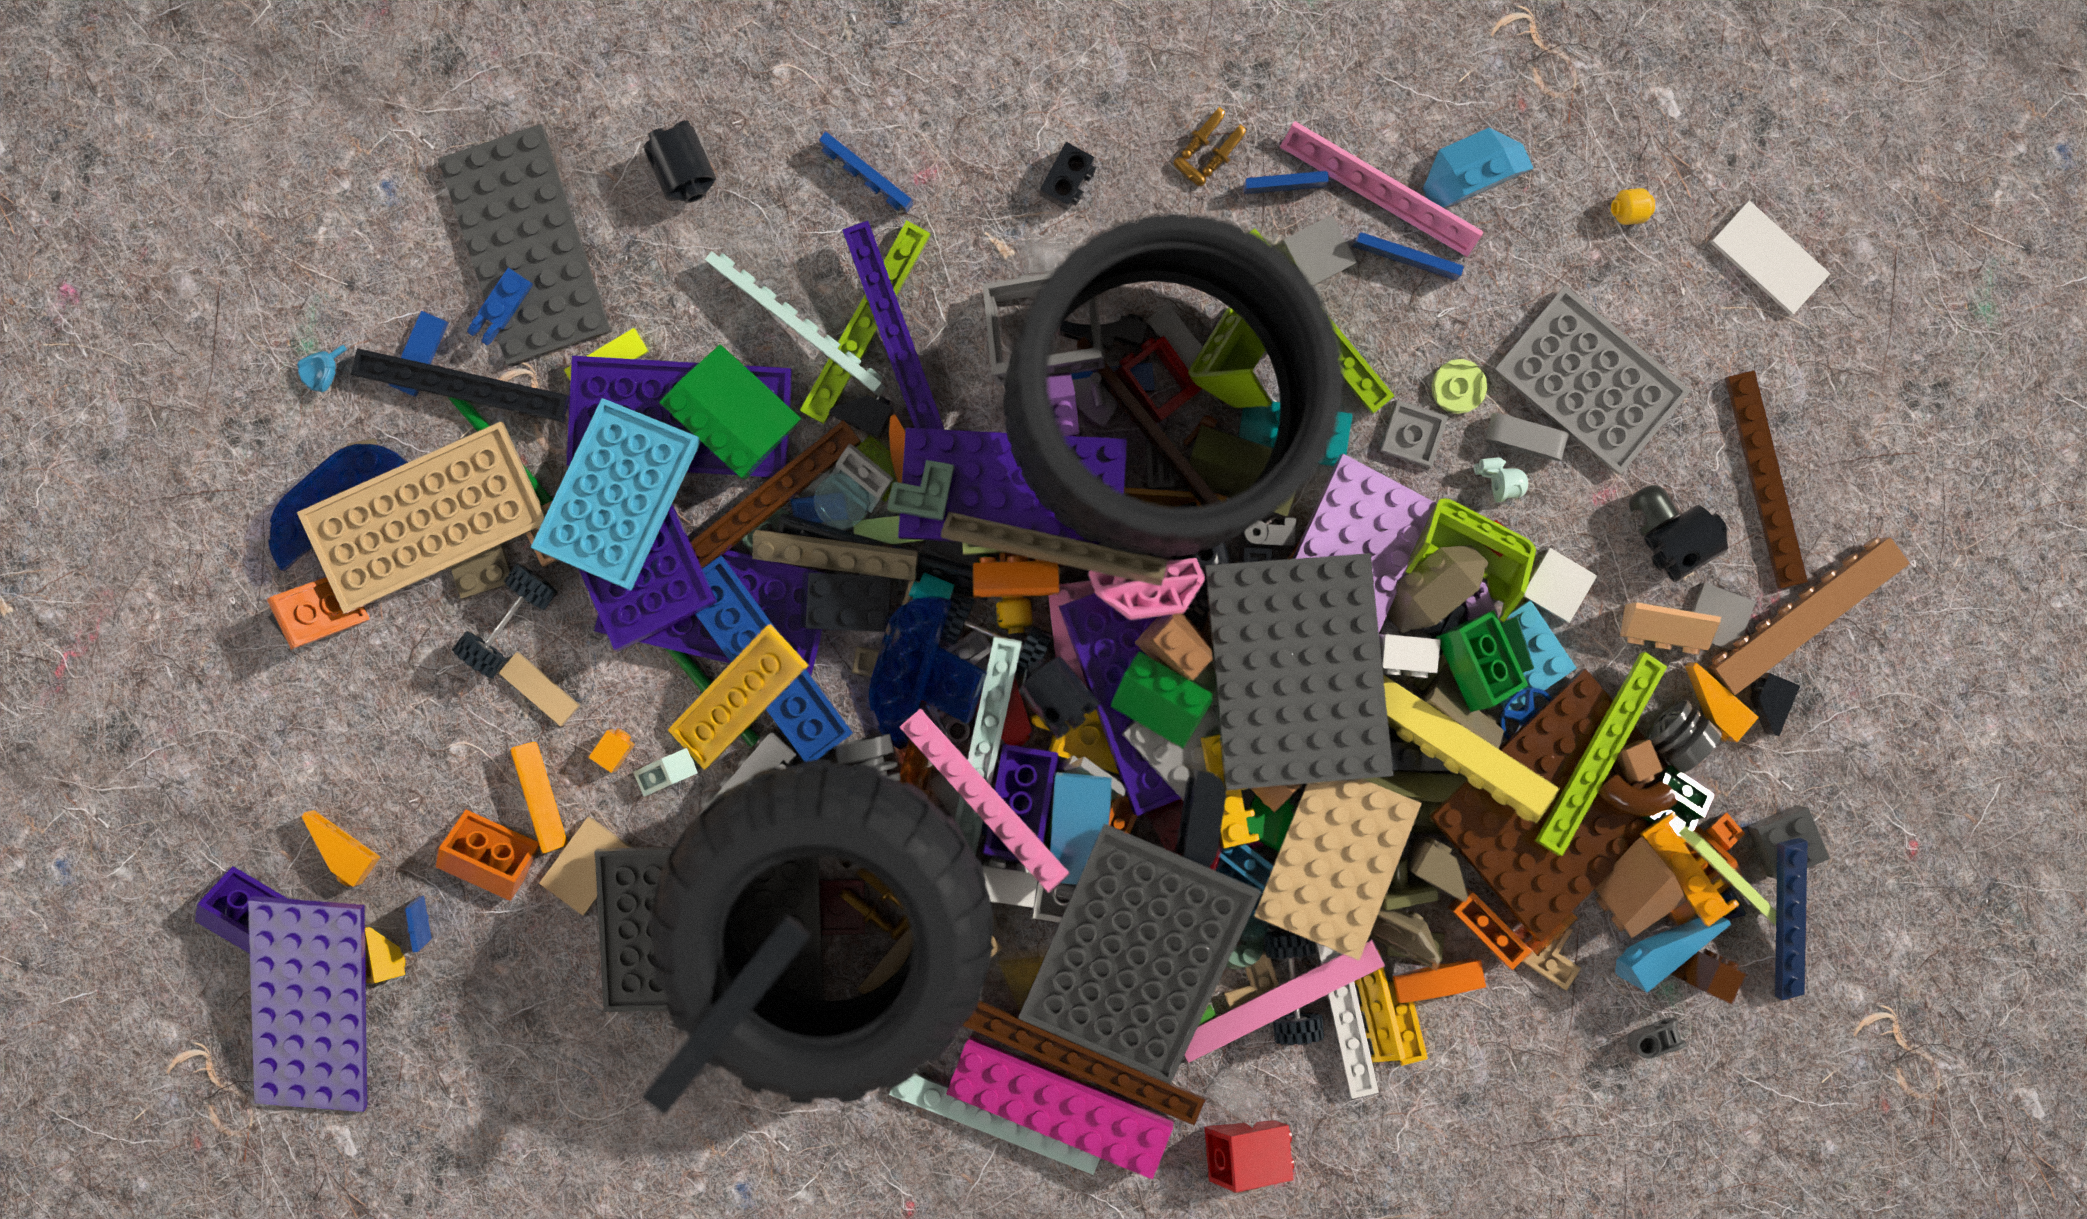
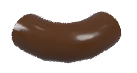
[1598,775,1677,816]

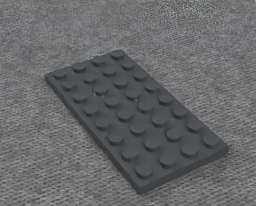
[438,124,612,366]

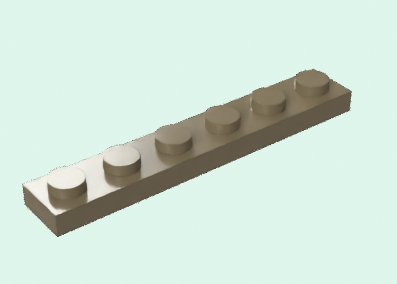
[753,530,918,581]

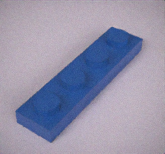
[819,131,914,213]

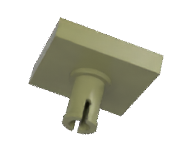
[1381,857,1438,910]

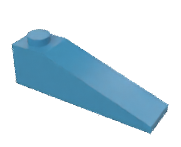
[1615,917,1731,992]

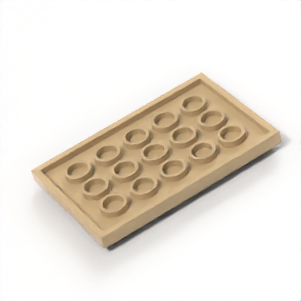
[1254,779,1421,960]

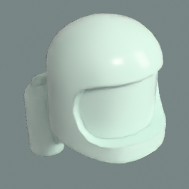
[1474,457,1528,503]

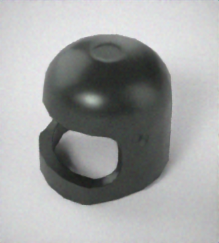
[1629,485,1679,537]

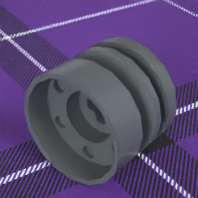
[1645,699,1722,773]
[835,733,901,781]

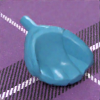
[297,344,347,392]

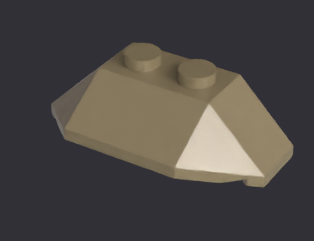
[1387,545,1488,633]
[1369,906,1441,971]

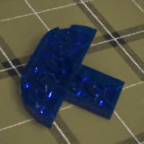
[268,444,409,571]
[869,596,987,750]

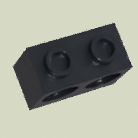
[1040,142,1097,211]

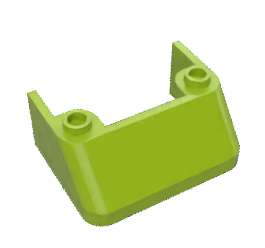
[1188,307,1272,408]
[1405,498,1536,622]

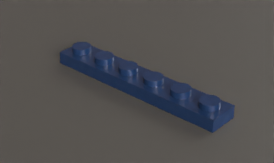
[1775,838,1808,1001]

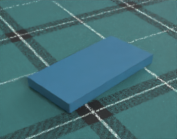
[1051,772,1112,885]

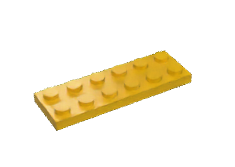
[668,624,809,770]

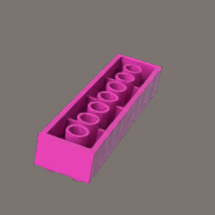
[946,1036,1174,1180]

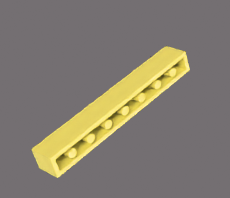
[1383,675,1559,823]

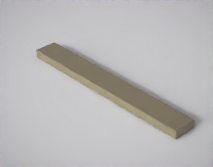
[941,512,1167,586]

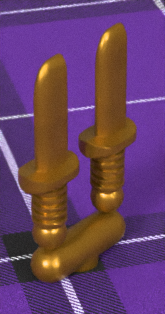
[1173,106,1246,186]
[839,868,910,940]

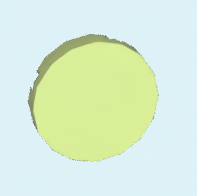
[1431,359,1487,414]

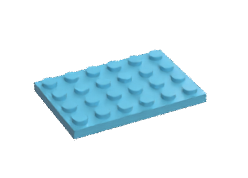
[530,398,701,591]

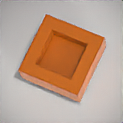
[1705,812,1745,850]

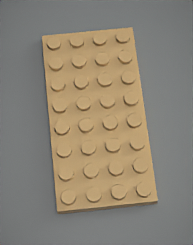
[297,422,546,614]

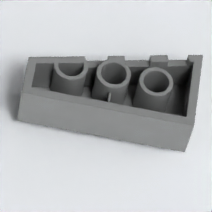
[701,731,799,811]

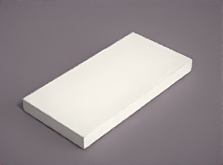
[1710,201,1830,315]

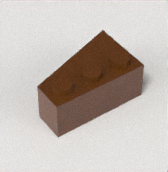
[1670,949,1746,1005]

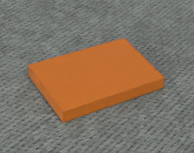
[267,577,370,650]

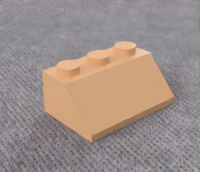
[1620,603,1721,655]

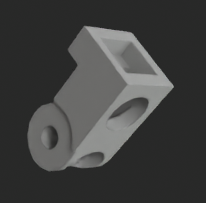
[1243,518,1296,547]

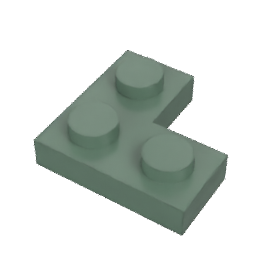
[888,460,955,521]

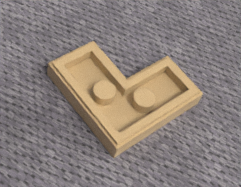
[1522,922,1581,991]
[1224,951,1279,1010]

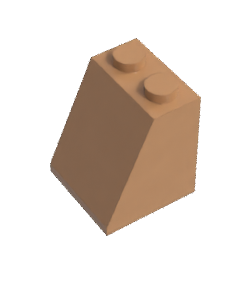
[1135,613,1212,680]
[1595,837,1687,938]

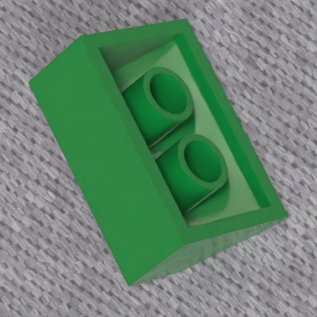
[1436,610,1528,712]
[1111,652,1212,749]

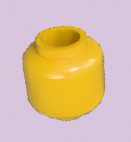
[1611,188,1655,225]
[996,596,1033,634]

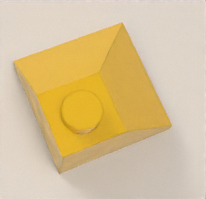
[365,927,405,983]

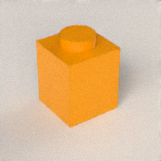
[589,728,635,773]

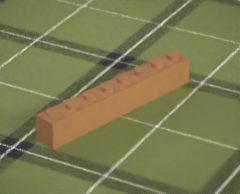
[1706,537,1910,695]

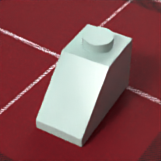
[633,748,698,797]

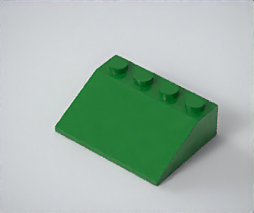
[659,344,801,479]

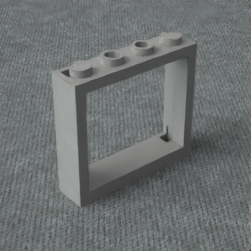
[983,270,1106,386]

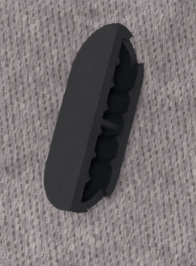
[1176,769,1226,868]

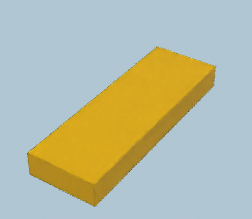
[1387,981,1428,1066]

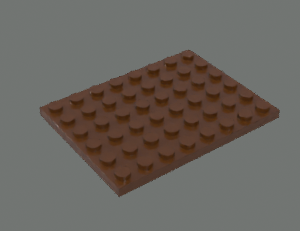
[1429,669,1668,942]

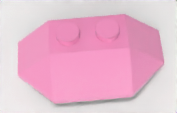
[1089,558,1205,620]

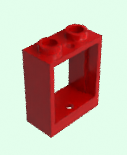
[1114,336,1202,423]

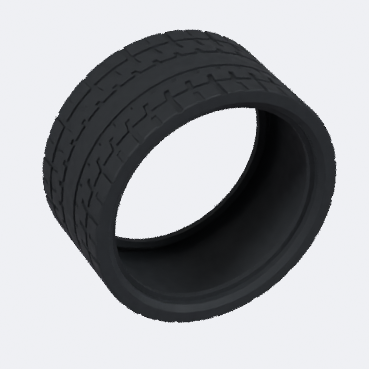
[1003,214,1343,558]

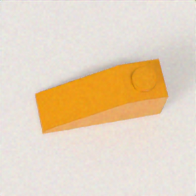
[1684,662,1759,742]
[302,810,381,887]

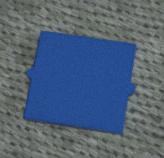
[405,895,432,953]

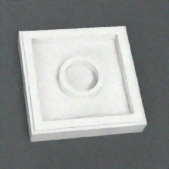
[1523,548,1597,623]

